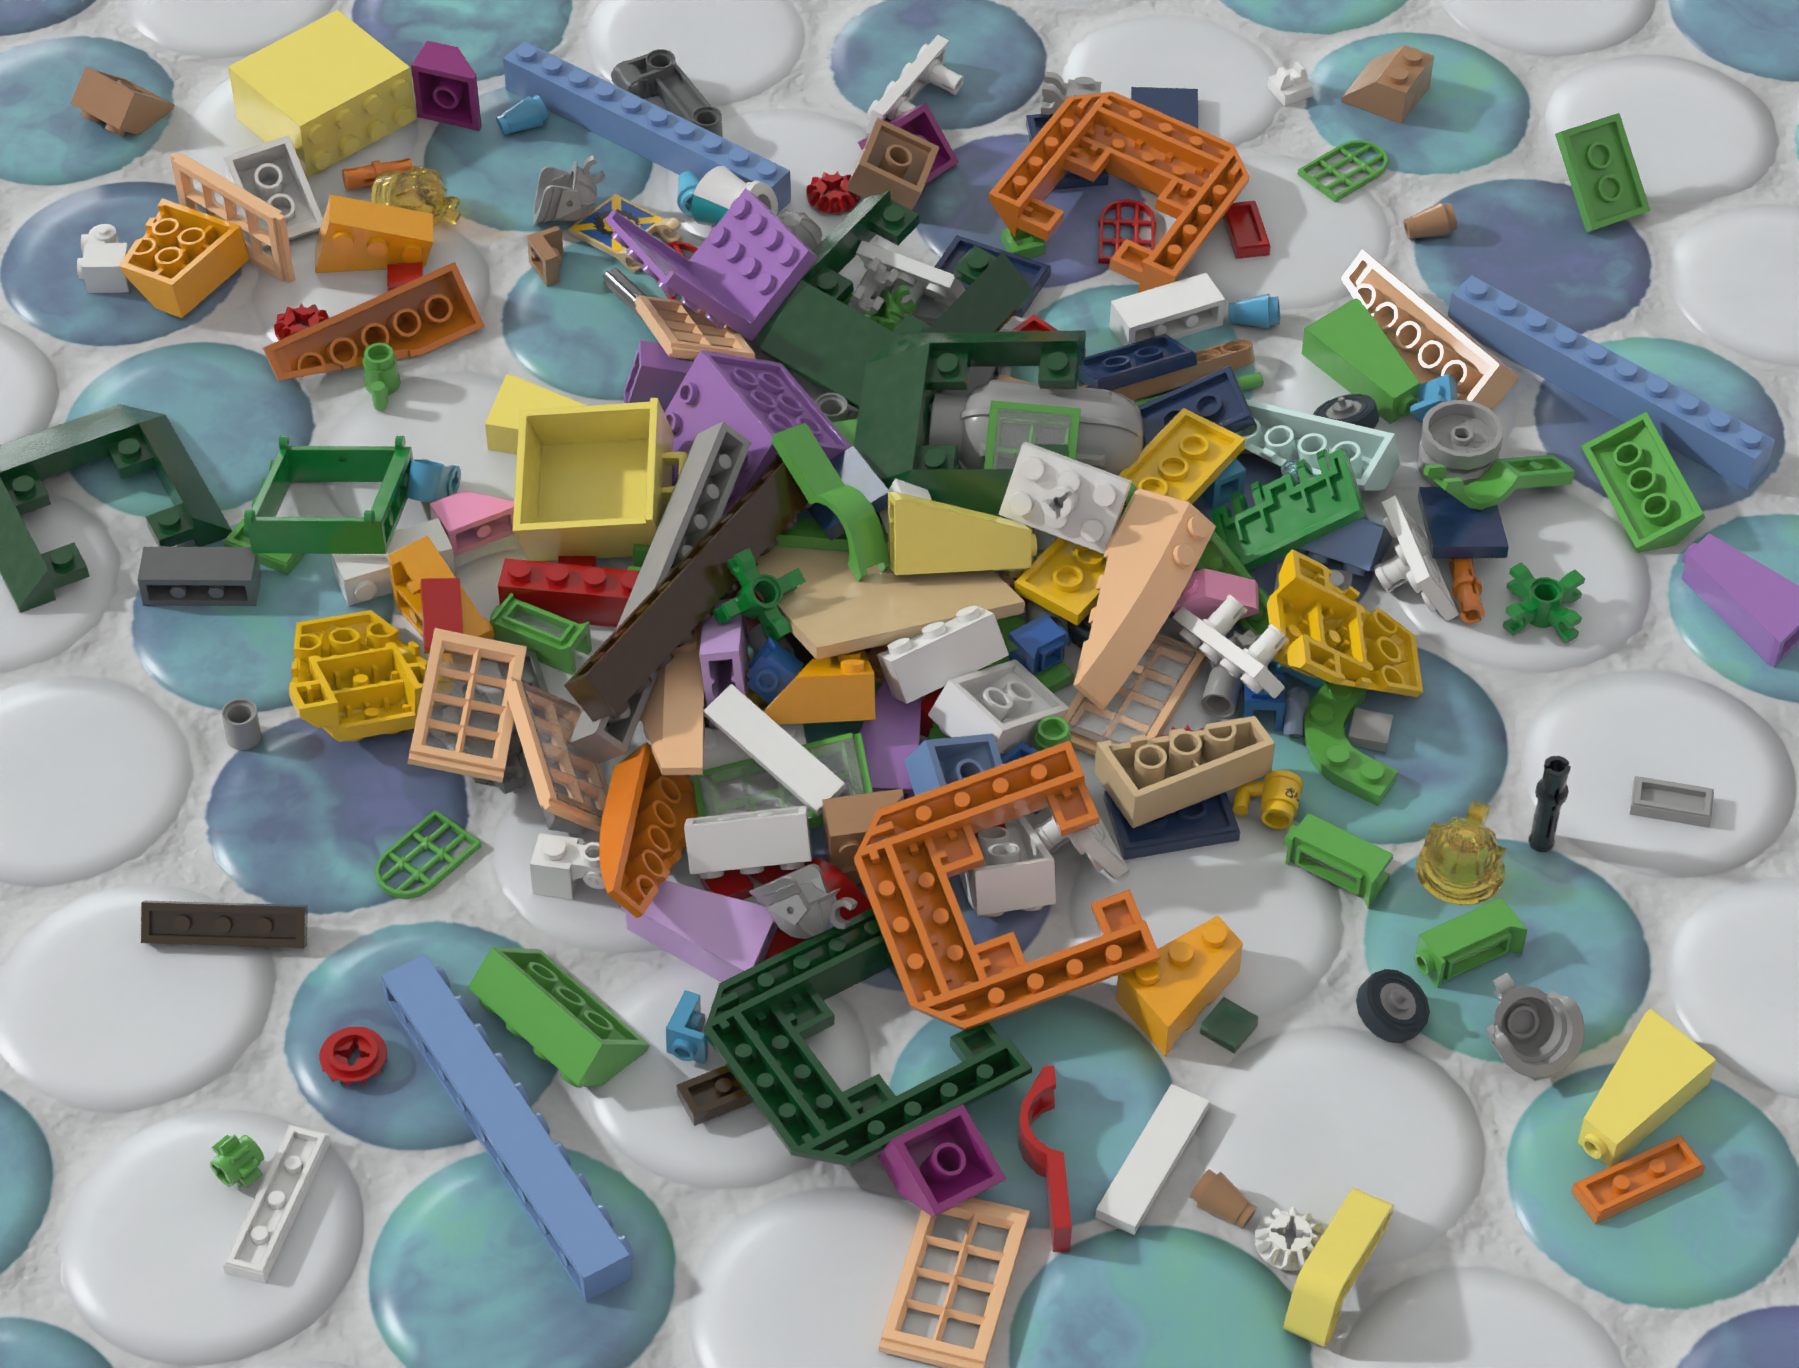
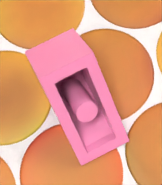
[430,491,514,556]
[1173,568,1260,620]

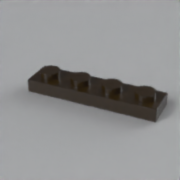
[141,900,308,948]

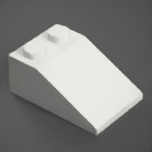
[224,135,323,249]
[928,659,1070,757]
[959,816,1056,917]

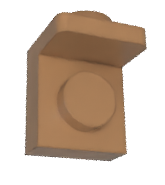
[527,226,563,287]

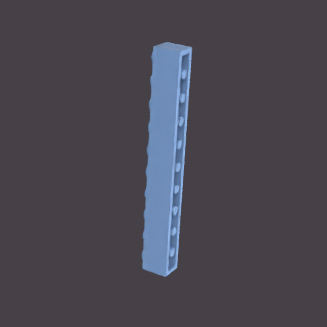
[503,41,791,214]
[1448,275,1775,490]
[381,954,634,1302]

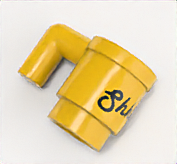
[1232,770,1303,829]

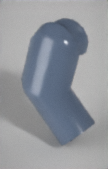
[1283,687,1310,738]

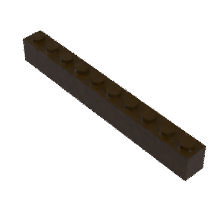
[564,456,814,722]

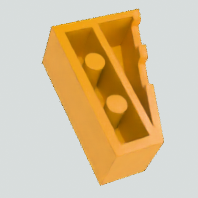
[315,194,433,273]
[388,535,495,671]
[1116,915,1243,1057]

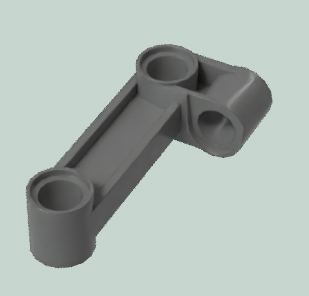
[611,49,723,137]

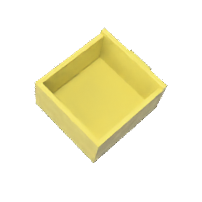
[513,398,688,561]

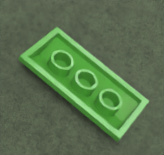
[1581,411,1706,553]

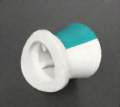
[691,166,778,227]

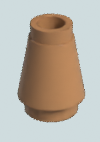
[1403,202,1457,239]
[1190,1169,1257,1229]

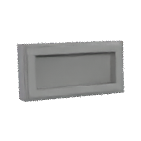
[1629,776,1714,828]

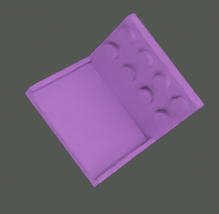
[605,188,818,341]
[664,350,852,515]

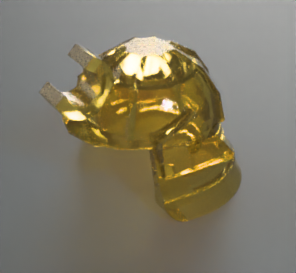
[371,166,461,226]
[1416,801,1506,905]

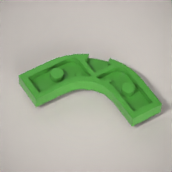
[1303,681,1398,806]

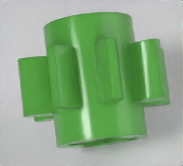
[210,1134,264,1187]

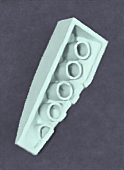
[1235,399,1400,491]

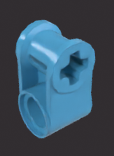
[406,459,461,503]

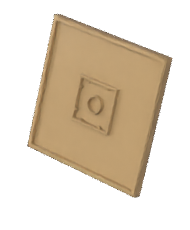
[754,546,1025,660]

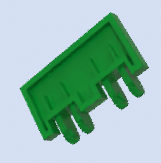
[1211,448,1367,571]

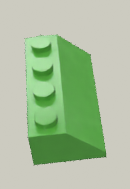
[468,947,650,1088]

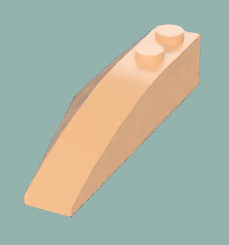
[1341,250,1520,409]
[1073,489,1216,710]
[639,623,706,775]

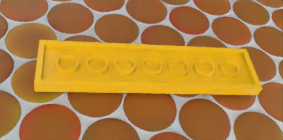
[1014,408,1245,626]

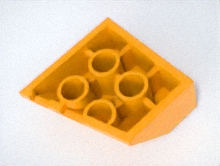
[119,198,250,318]
[763,649,876,725]

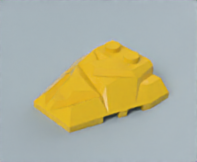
[1267,549,1423,697]
[289,610,453,742]

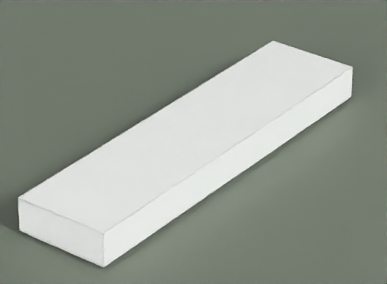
[703,684,846,816]
[1095,1084,1210,1235]
[223,1124,331,1283]

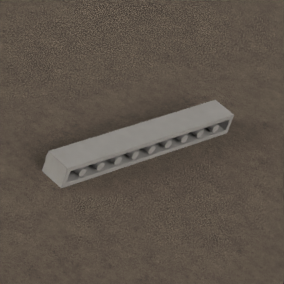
[569,421,751,764]

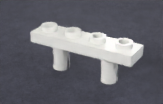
[867,35,964,134]
[1172,595,1289,699]

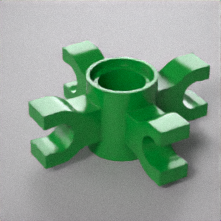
[712,548,806,641]
[1503,562,1585,643]

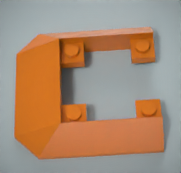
[988,92,1250,293]
[854,740,1161,1031]

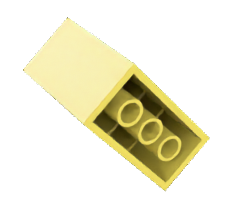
[228,10,417,178]

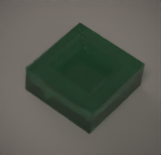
[1200,997,1259,1054]

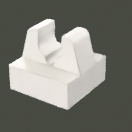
[1267,62,1314,106]

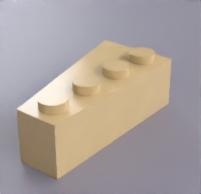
[1094,716,1275,828]

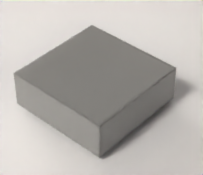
[1348,708,1393,753]

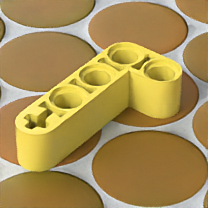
[1283,1188,1394,1347]

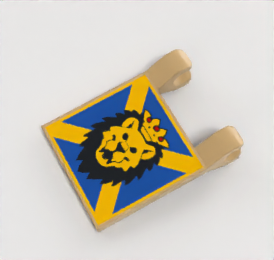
[568,194,682,273]

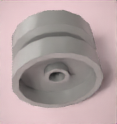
[1417,400,1503,487]

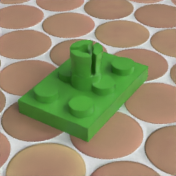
[1555,113,1651,232]

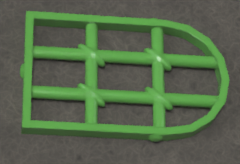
[1297,140,1388,202]
[375,810,482,899]

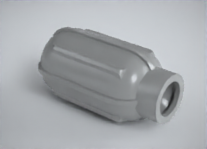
[929,380,1144,476]

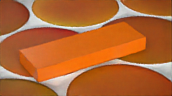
[1571,1135,1705,1224]

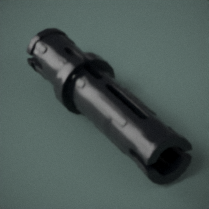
[1528,756,1571,852]

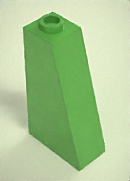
[1301,298,1420,424]

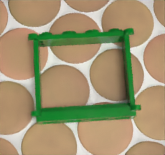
[243,435,413,554]

